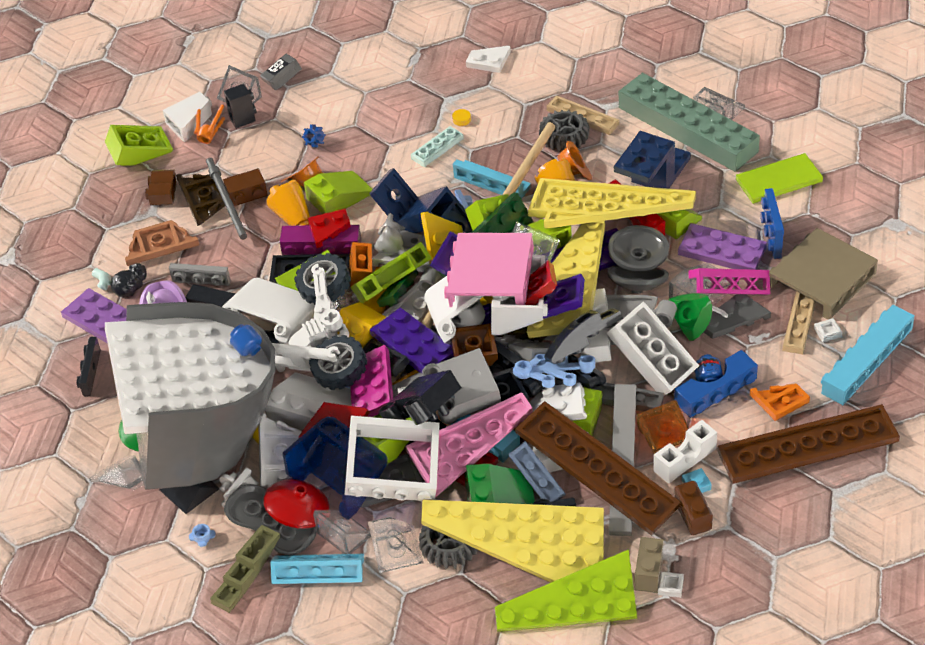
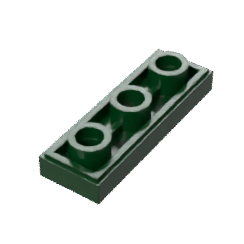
[377,269,419,307]

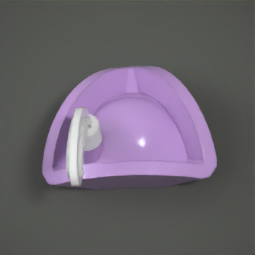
[139,280,187,304]

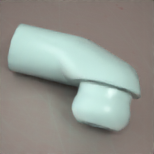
[92,268,112,290]

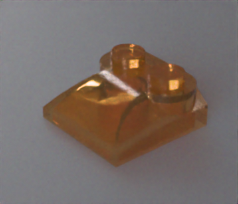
[636,400,689,454]

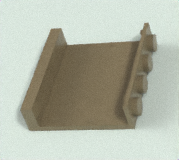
[769,228,878,320]

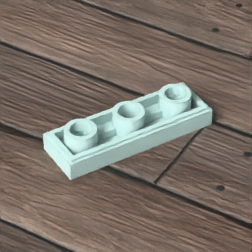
[411,126,464,167]

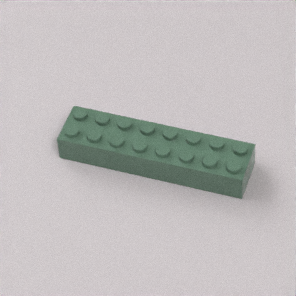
[618,72,760,172]

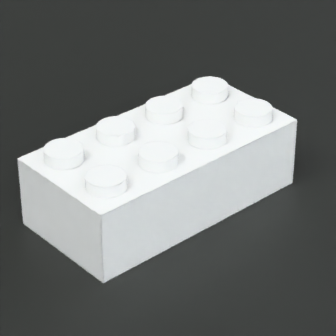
[606,301,699,396]

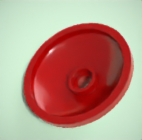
[263,479,330,529]

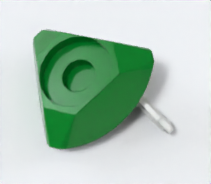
[669,293,728,341]

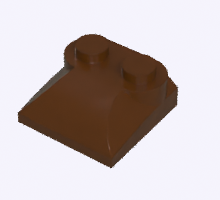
[451,323,498,366]

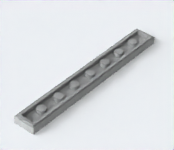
[609,384,636,536]

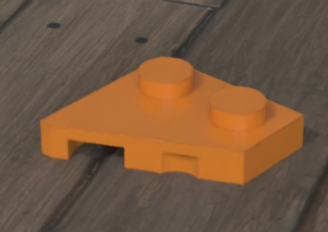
[750,383,810,421]

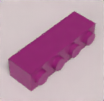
[279,224,361,255]

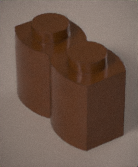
[145,169,177,205]

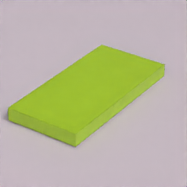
[735,153,823,204]

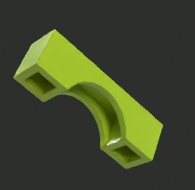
[350,242,432,303]

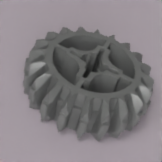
[539,109,589,152]
[419,526,477,569]

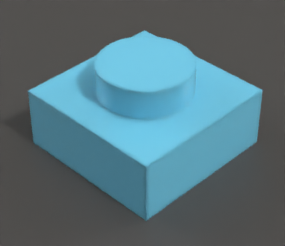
[682,468,712,493]

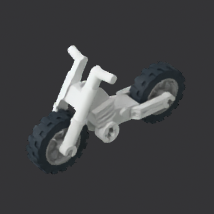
[272,253,367,390]

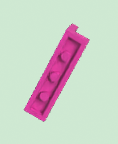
[689,268,770,295]

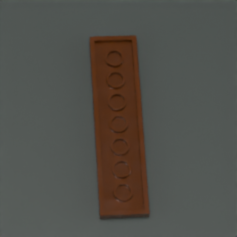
[516,401,681,536]
[717,404,900,484]

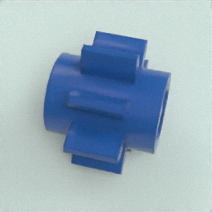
[302,124,326,148]

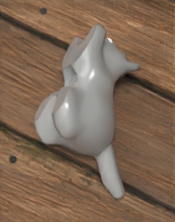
[374,213,406,255]

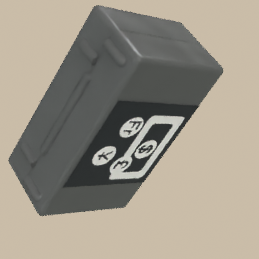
[260,53,302,90]

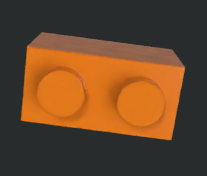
[350,242,372,287]

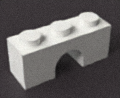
[654,420,717,484]

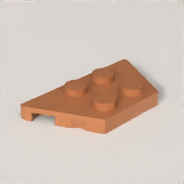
[125,220,199,266]

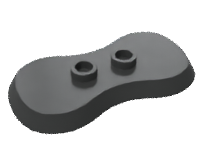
[224,484,317,555]

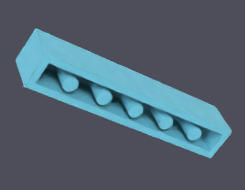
[821,305,915,405]

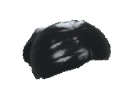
[111,263,147,297]

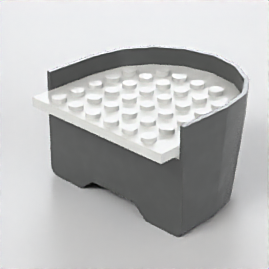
[105,302,275,490]

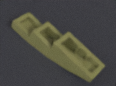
[210,525,280,613]

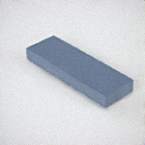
[508,441,566,502]

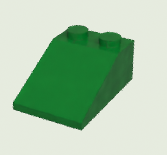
[465,464,535,505]

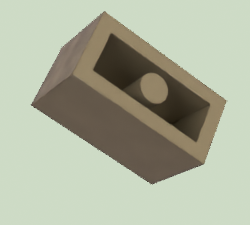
[635,537,664,593]

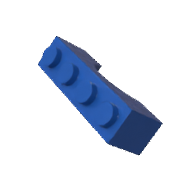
[674,350,758,418]

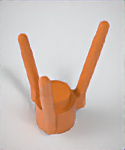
[194,104,225,144]

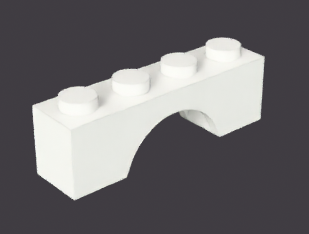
[580,288,612,363]

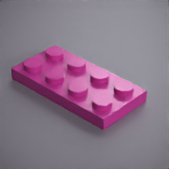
[350,345,393,417]

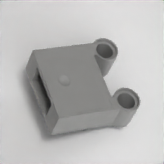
[422,348,501,424]

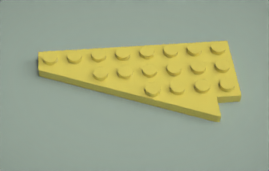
[528,178,696,228]
[527,221,605,338]
[421,500,604,582]

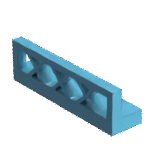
[453,159,531,199]
[271,554,365,584]

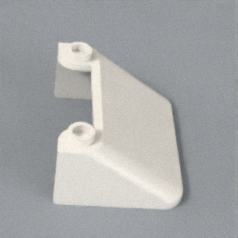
[425,276,515,345]
[222,278,315,344]

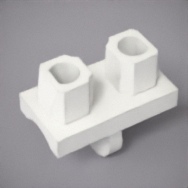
[220,468,259,506]

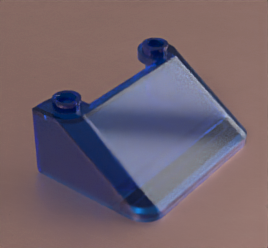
[282,417,388,520]

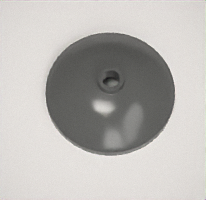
[608,225,669,271]
[608,265,669,294]

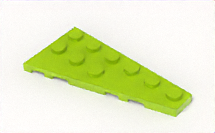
[495,549,637,632]

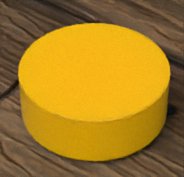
[452,109,471,126]

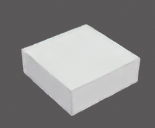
[814,318,843,343]
[658,572,684,598]

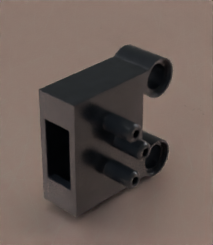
[378,370,462,425]

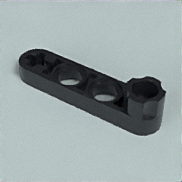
[495,340,545,398]

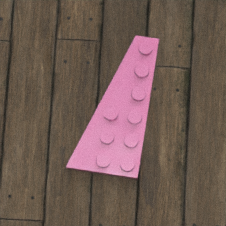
[405,393,533,498]

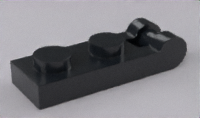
[564,354,606,389]

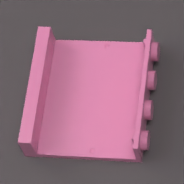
[444,233,534,307]

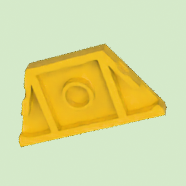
[421,212,463,267]

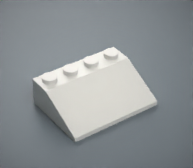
[265,372,351,430]

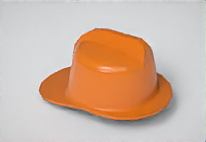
[557,141,592,180]
[281,156,323,187]

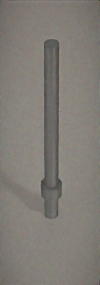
[206,158,247,240]

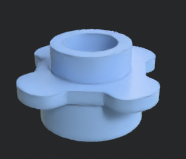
[189,524,216,547]

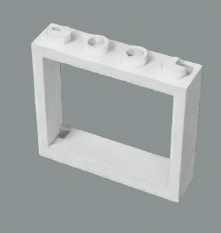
[345,416,439,502]

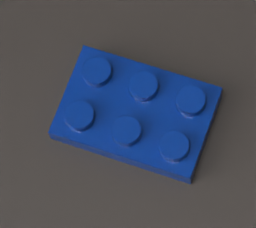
[760,188,784,259]

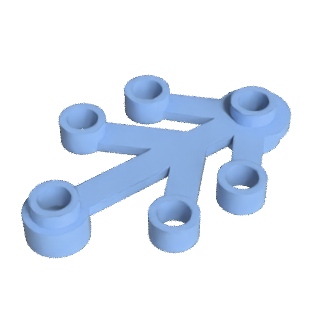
[513,354,595,388]

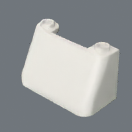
[491,255,548,335]

